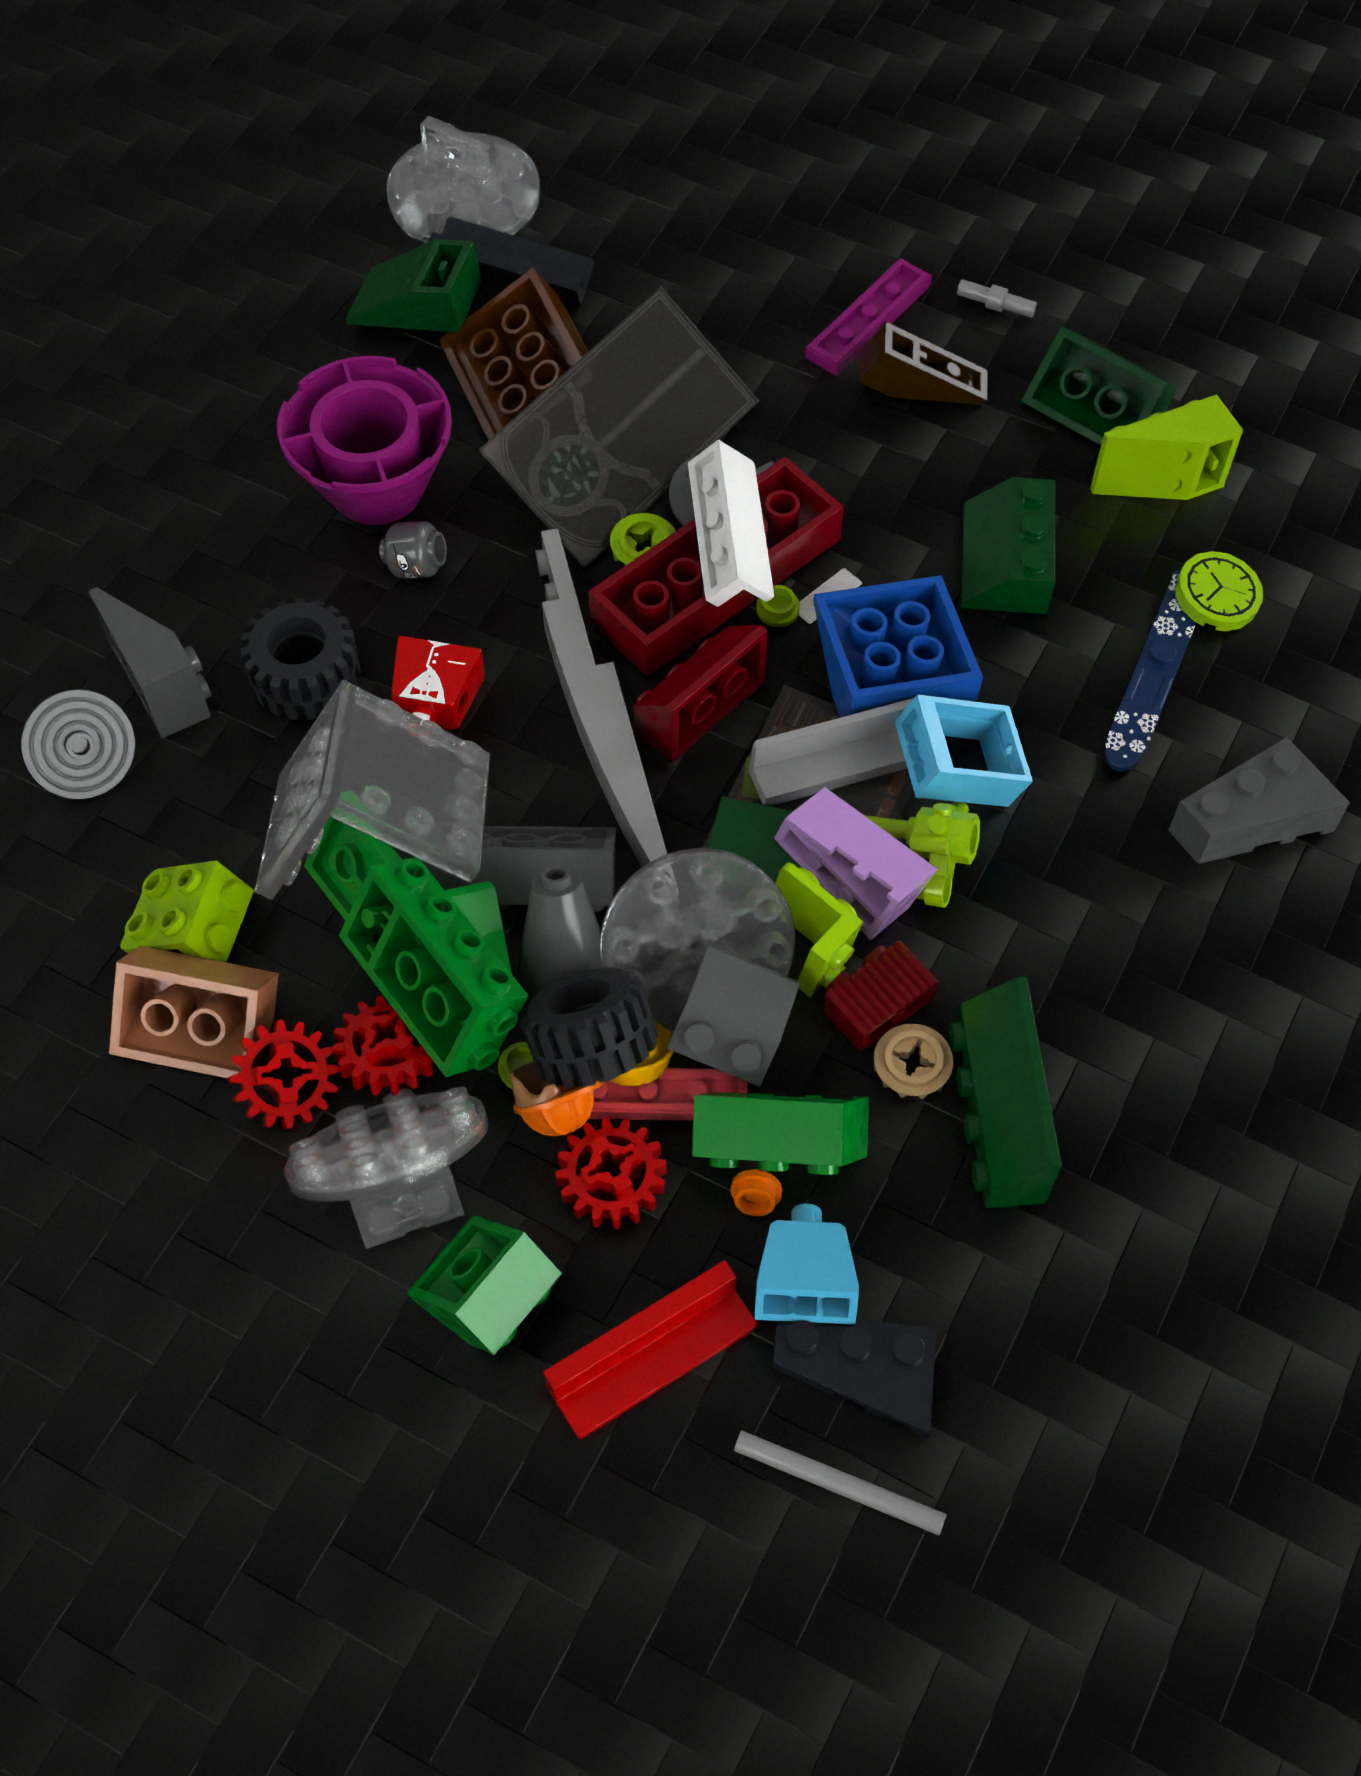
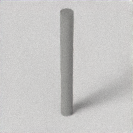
[734,1431,947,1535]

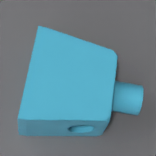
[755,1204,859,1324]

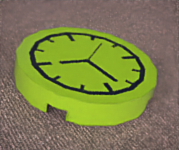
[1175,551,1263,632]

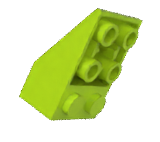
[1090,394,1243,500]

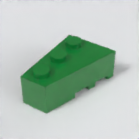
[692,1092,869,1175]

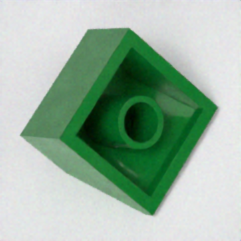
[406,1215,562,1355]

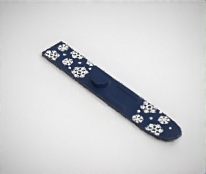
[1104,569,1196,772]

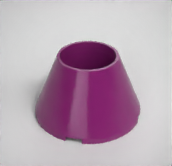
[277,356,452,525]

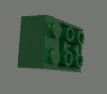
[346,239,482,333]

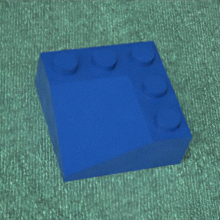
[813,575,983,718]

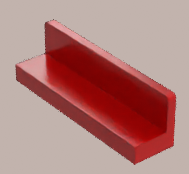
[543,1260,757,1439]

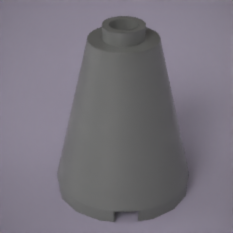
[516,866,613,998]

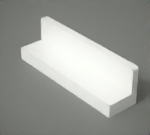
[688,440,774,607]

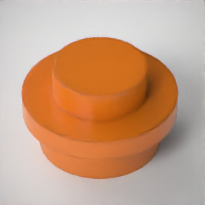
[731,1169,782,1216]

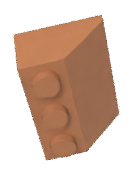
[109,945,279,1078]

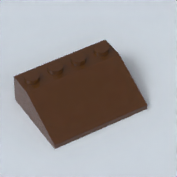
[439,267,616,452]

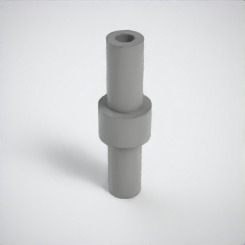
[957,279,1037,318]

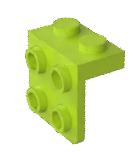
[120,860,254,962]
[769,862,863,998]

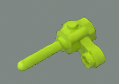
[864,802,980,908]

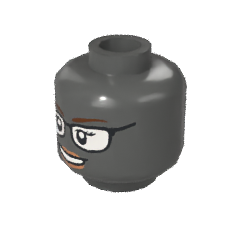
[379,521,447,579]

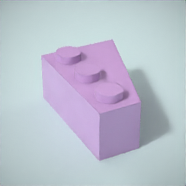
[774,787,938,941]

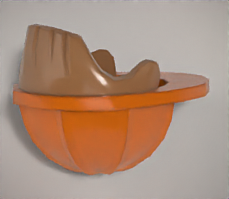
[511,1062,607,1136]

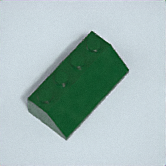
[949,977,1062,1208]

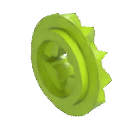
[610,513,676,566]

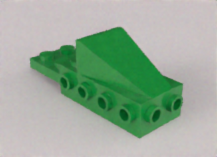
[304,794,529,1077]

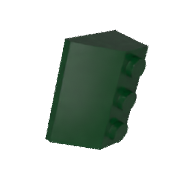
[1021,326,1179,445]
[961,477,1055,614]

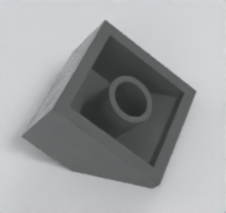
[667,944,800,1087]

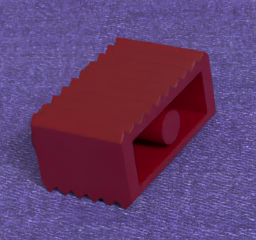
[823,940,939,1053]

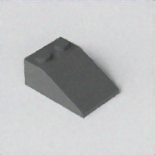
[89,587,212,739]

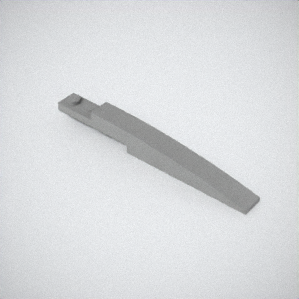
[535,528,678,915]

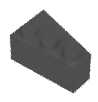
[1168,737,1350,864]

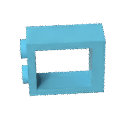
[895,694,1033,807]

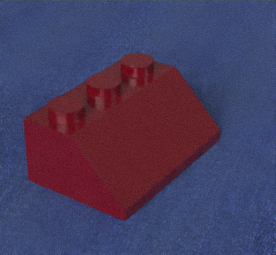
[633,625,768,763]

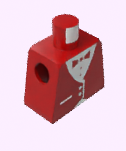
[392,636,485,743]

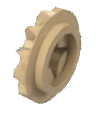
[874,1024,953,1100]

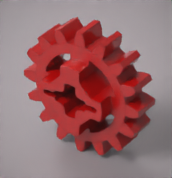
[332,995,434,1096]
[227,1020,340,1129]
[556,1117,667,1229]

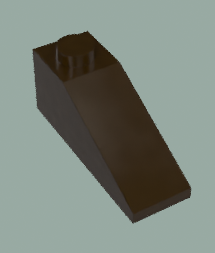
[858,322,987,405]

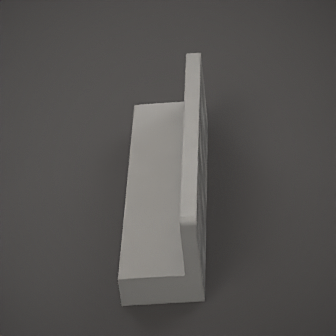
[748,698,914,806]

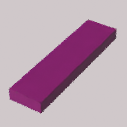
[805,258,932,377]

